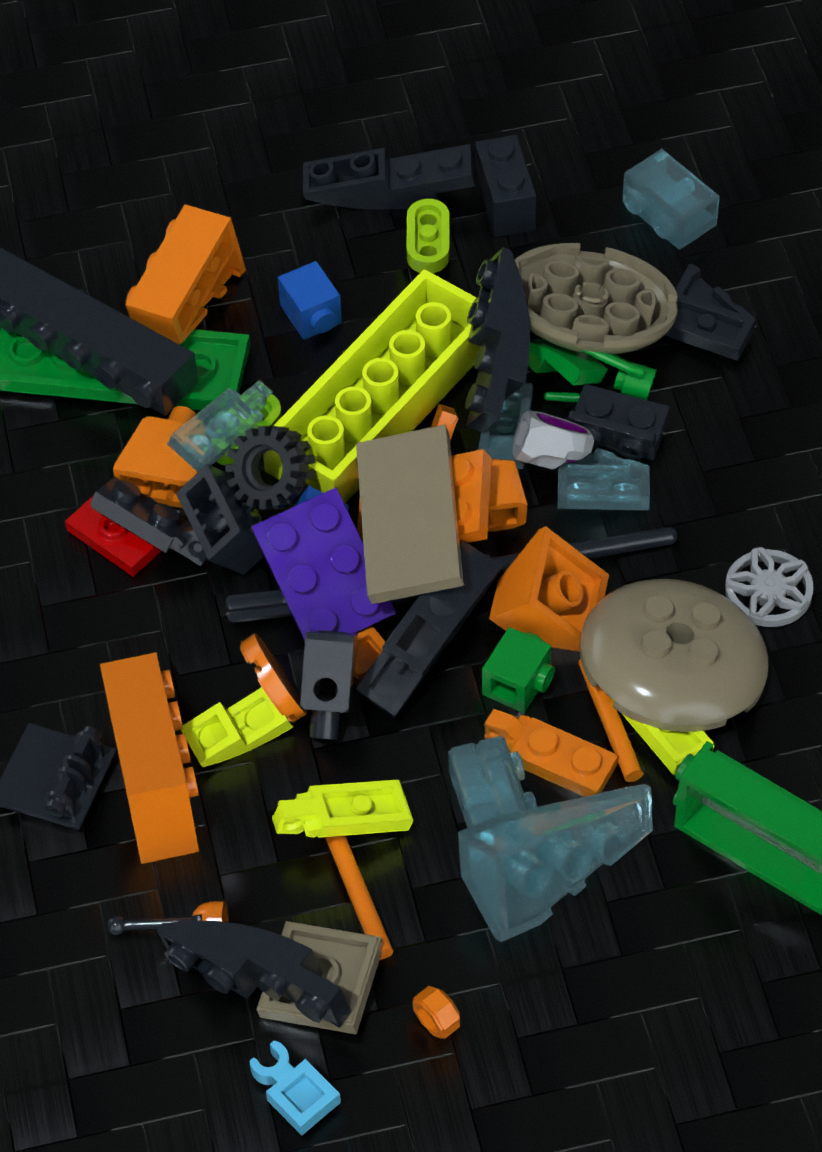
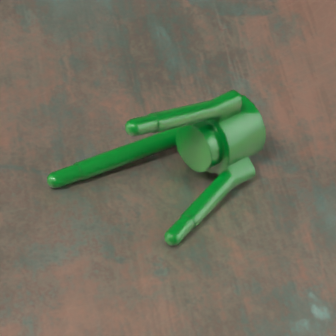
[543,350,657,403]

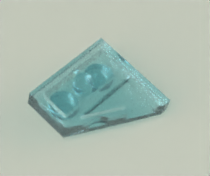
[557,448,650,510]

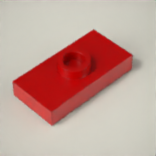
[65,495,162,577]

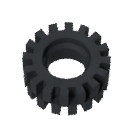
[225,426,316,509]

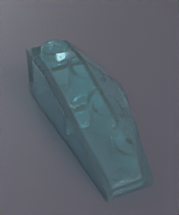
[458,784,653,942]

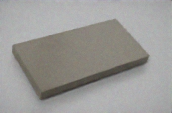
[356,424,464,604]

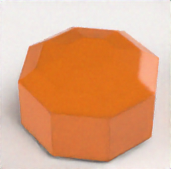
[413,986,460,1039]

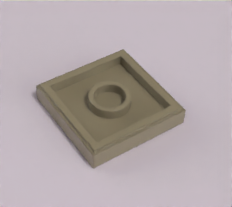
[257,921,383,1034]

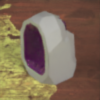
[512,411,594,470]

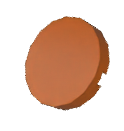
[240,633,307,723]

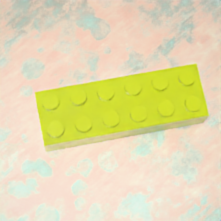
[263,269,481,504]

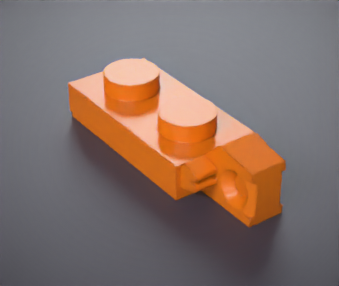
[484,709,619,801]

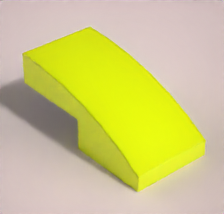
[181,687,293,767]

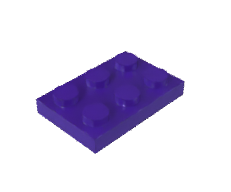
[251,487,396,641]

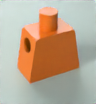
[113,406,208,508]

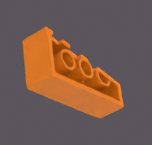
[100,652,199,864]

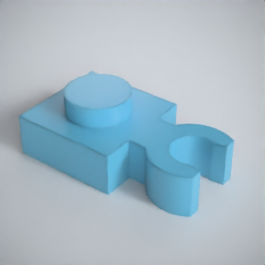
[249,1041,341,1136]

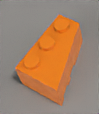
[125,204,246,345]

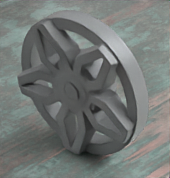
[725,547,813,627]

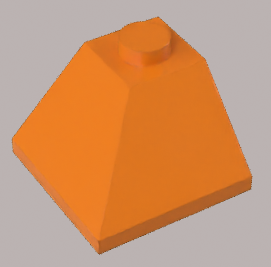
[489,526,609,652]

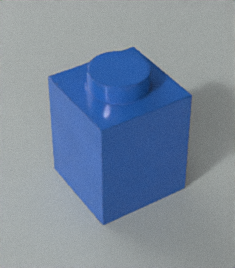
[278,261,342,340]

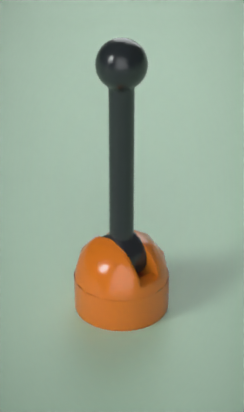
[107,901,229,935]

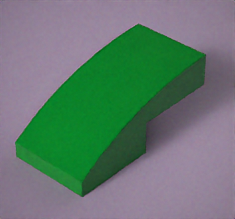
[528,338,608,386]

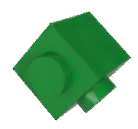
[482,627,555,713]

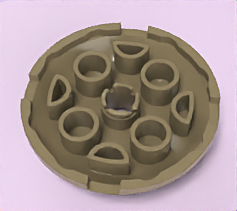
[515,243,678,354]
[580,579,769,732]

